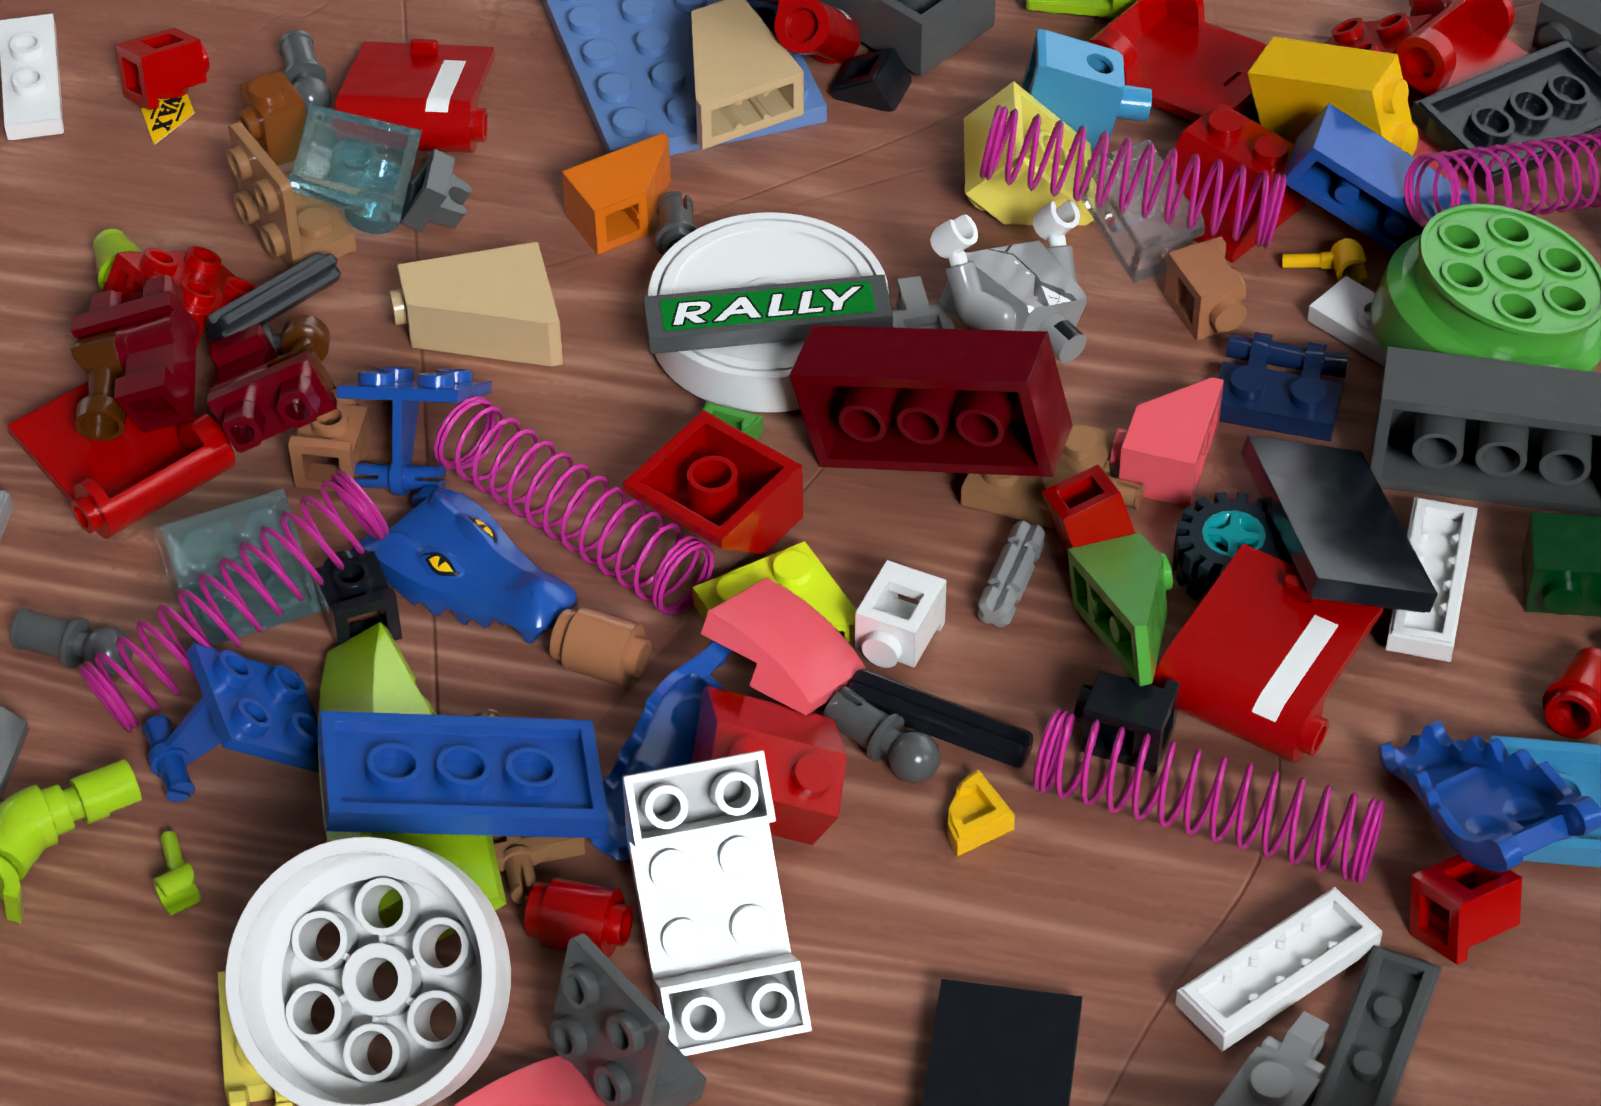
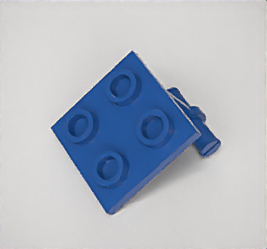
[337,367,492,496]
[142,643,319,802]

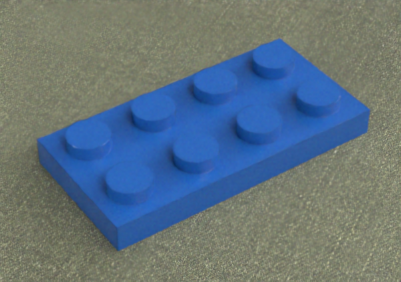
[317,711,609,839]

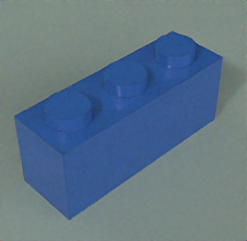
[1285,103,1472,253]

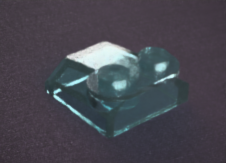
[288,104,422,234]

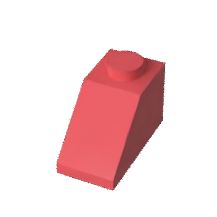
[1110,377,1224,507]

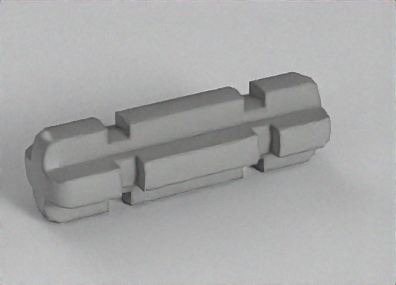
[978,520,1045,628]

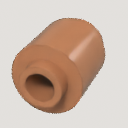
[549,607,652,687]

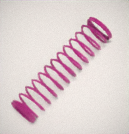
[979,105,1287,249]
[1404,131,1601,228]
[434,396,714,616]
[78,470,389,733]
[1033,708,1385,885]

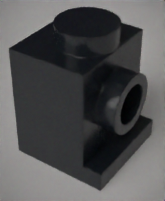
[314,550,402,647]
[1074,671,1180,773]

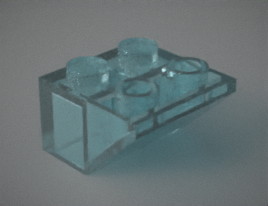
[152,489,322,646]

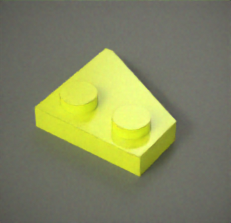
[692,541,857,642]

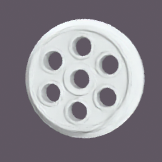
[225,837,511,1106]

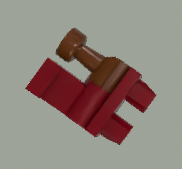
[70,275,199,441]
[207,315,337,453]

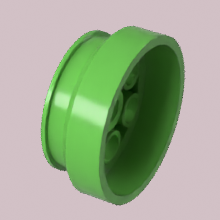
[1371,204,1601,372]

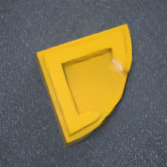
[947,770,1015,857]

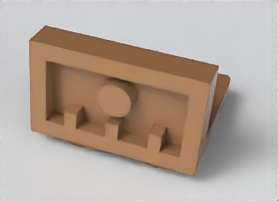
[226,121,357,269]

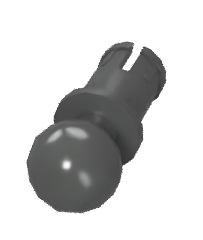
[278,30,332,121]
[10,608,133,677]
[823,686,940,784]

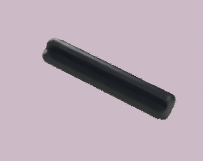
[205,253,341,343]
[848,669,1033,768]

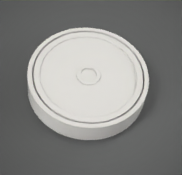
[648,212,889,413]

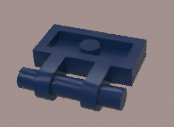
[1219,332,1350,442]

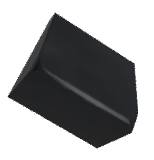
[830,48,912,112]

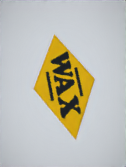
[141,94,195,145]

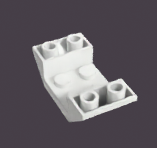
[622,750,812,1056]

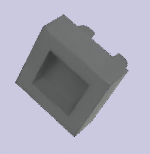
[401,149,472,232]

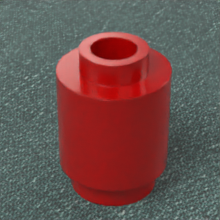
[524,878,633,958]

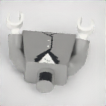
[930,200,1087,363]

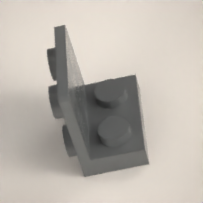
[547,933,706,1106]

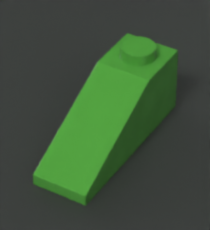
[1068,533,1173,686]

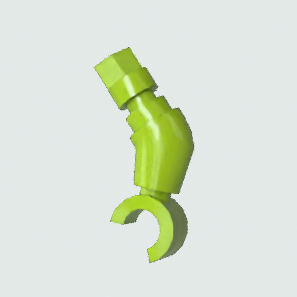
[0,759,142,924]

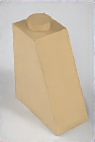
[691,0,804,150]
[389,242,563,367]

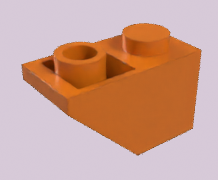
[562,132,671,255]

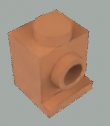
[1164,236,1247,341]
[288,395,373,492]

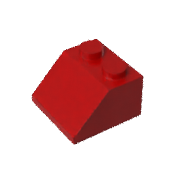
[1148,102,1306,263]
[623,410,803,554]
[692,686,847,845]

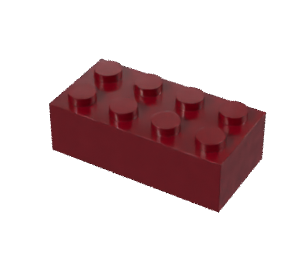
[789,325,1073,477]

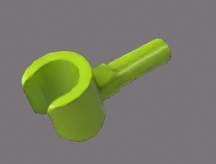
[153,831,202,916]

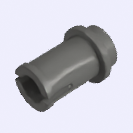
[655,191,698,256]

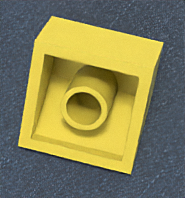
[964,81,1095,225]

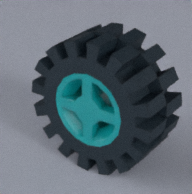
[1173,492,1290,600]

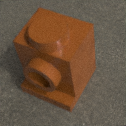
[237,70,312,166]

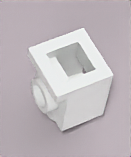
[855,560,947,668]

